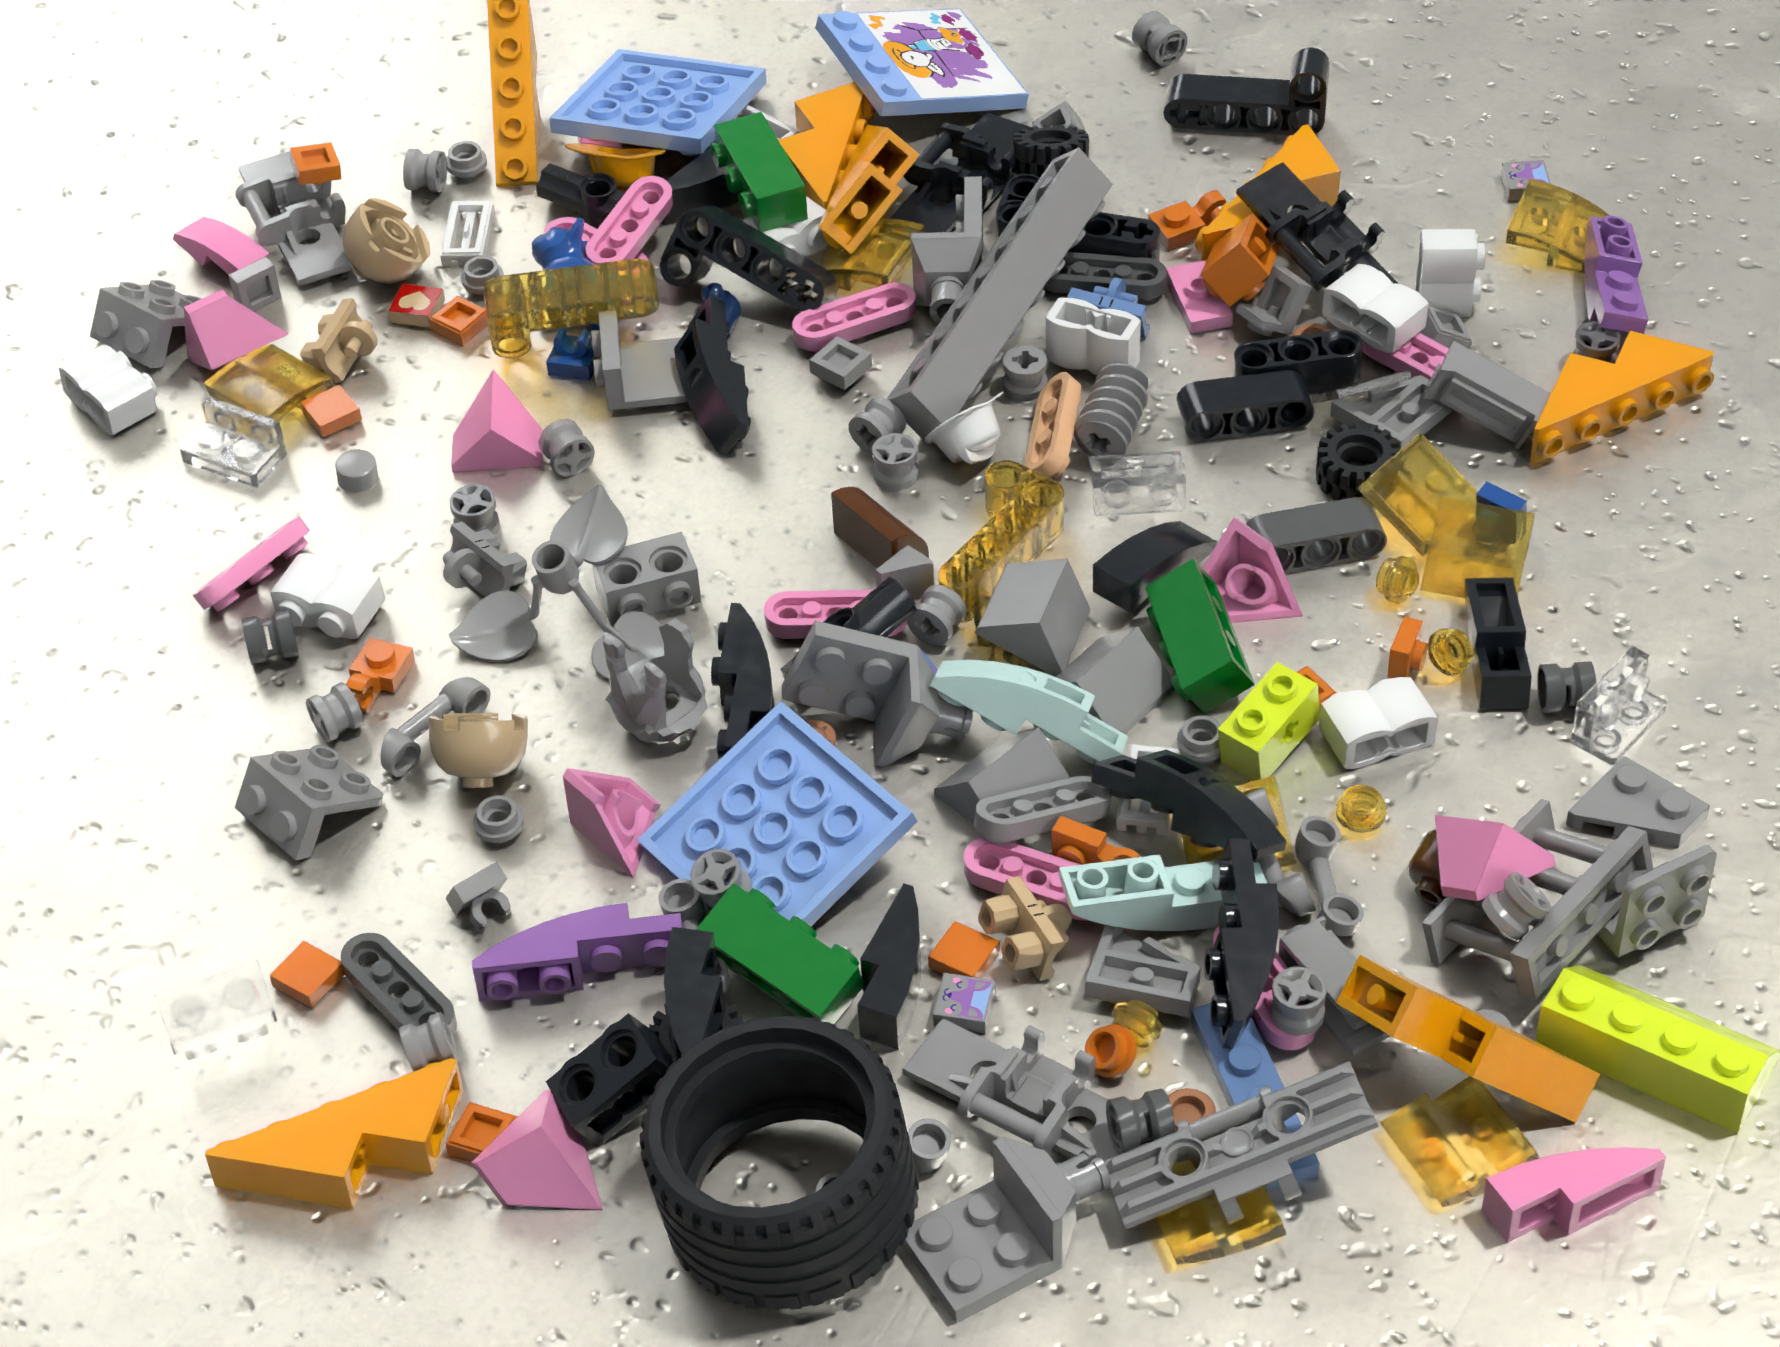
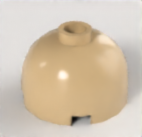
[342,198,430,284]
[429,713,528,788]

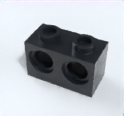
[546,1013,674,1146]

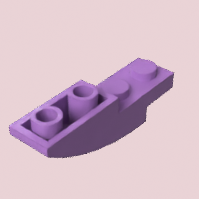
[1585,215,1649,334]
[472,903,683,1001]

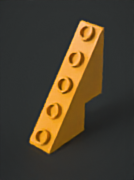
[487,0,541,187]
[779,82,875,210]
[1195,124,1341,261]
[818,125,920,254]
[1530,331,1714,463]
[1336,955,1600,1123]
[205,1058,464,1209]

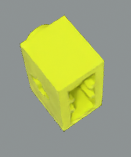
[1218,662,1320,786]

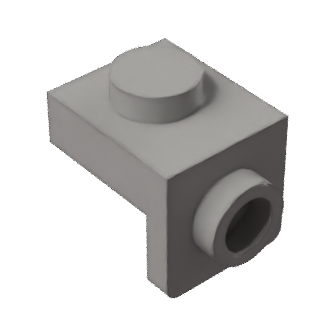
[1236,266,1312,336]

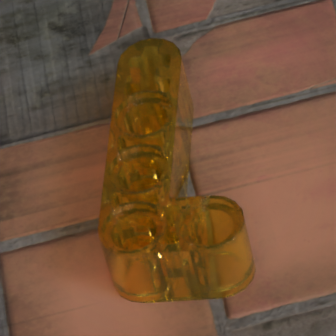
[483,259,660,358]
[938,460,1064,623]

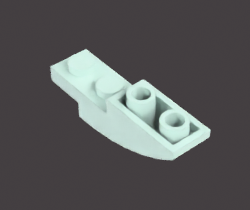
[930,660,1128,764]
[1058,854,1267,931]

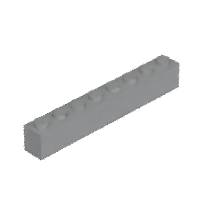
[887,148,1113,438]

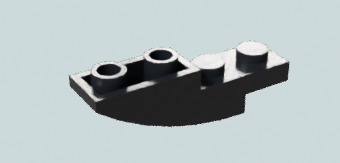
[674,295,751,456]
[711,603,774,759]
[1091,749,1286,863]
[1204,838,1279,1049]

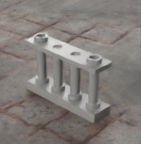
[1422,799,1653,999]

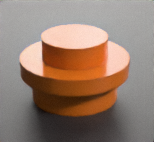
[1085,1024,1137,1079]

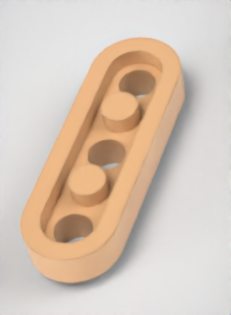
[1024,372,1081,481]

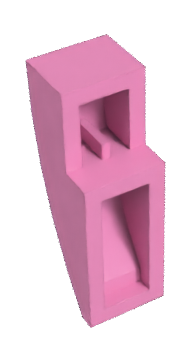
[1481,1147,1666,1243]

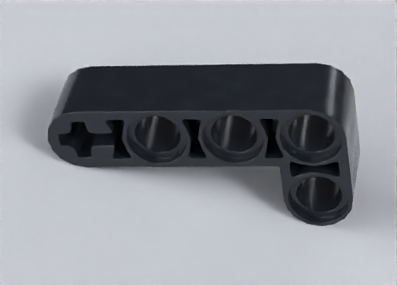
[1163,47,1330,135]
[996,174,1160,261]
[659,205,838,311]

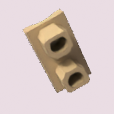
[300,298,378,383]
[978,876,1072,981]

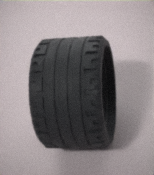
[640,1016,919,1311]

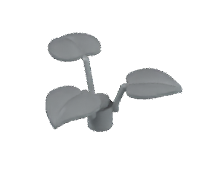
[449,484,664,681]

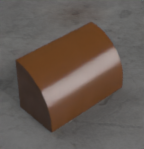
[831,486,929,568]

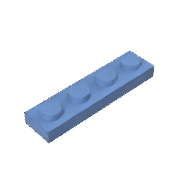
[1191,1003,1320,1190]

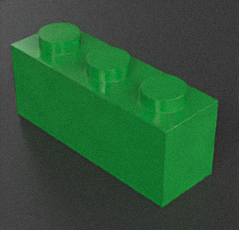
[710,112,808,232]
[1145,558,1255,714]
[696,883,864,1024]

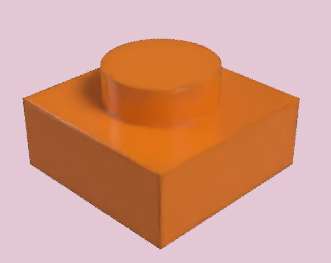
[290,142,341,185]
[1387,616,1428,679]

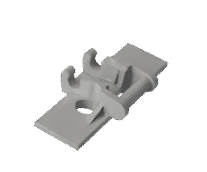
[235,152,352,286]
[902,1018,1147,1163]
[1104,1061,1378,1229]

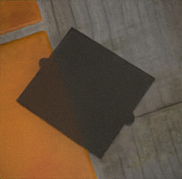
[1311,370,1412,403]

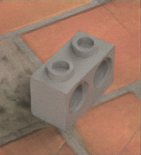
[593,532,701,626]

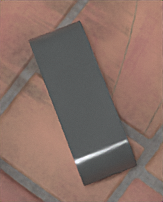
[1246,497,1387,574]

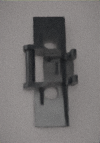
[886,112,1030,237]
[1236,162,1399,291]

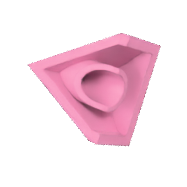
[184,289,289,370]
[451,369,543,472]
[1202,518,1303,623]
[562,768,661,878]
[1435,815,1556,901]
[471,1090,603,1210]

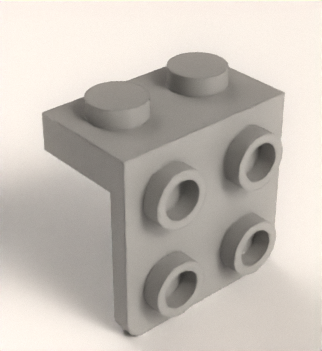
[90,280,202,368]
[591,310,688,410]
[234,745,383,860]
[1597,845,1717,958]

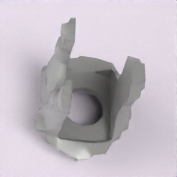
[603,618,708,743]

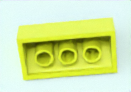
[1535,965,1780,1134]

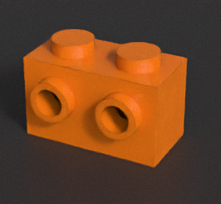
[1201,213,1280,307]

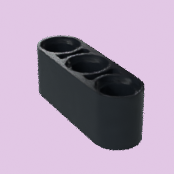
[1233,330,1362,395]
[1176,370,1315,442]

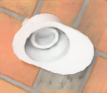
[925,391,1003,464]

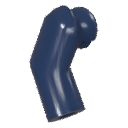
[701,283,741,339]

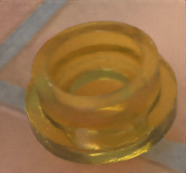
[1376,556,1419,604]
[1428,628,1474,676]
[1336,785,1387,833]
[1112,1000,1163,1048]

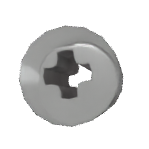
[1074,363,1149,462]

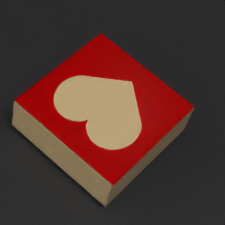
[388,283,445,328]

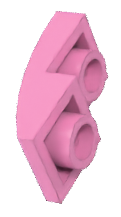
[173,217,270,275]

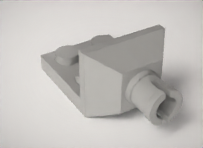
[911,176,983,324]
[782,620,973,767]
[901,1136,1111,1324]

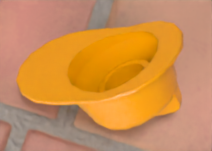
[565,143,666,193]

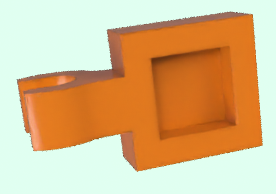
[1148,190,1226,252]
[346,638,415,713]
[1051,816,1140,865]

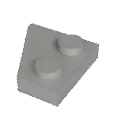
[1330,375,1454,453]
[1566,756,1710,848]
[1084,925,1201,1017]

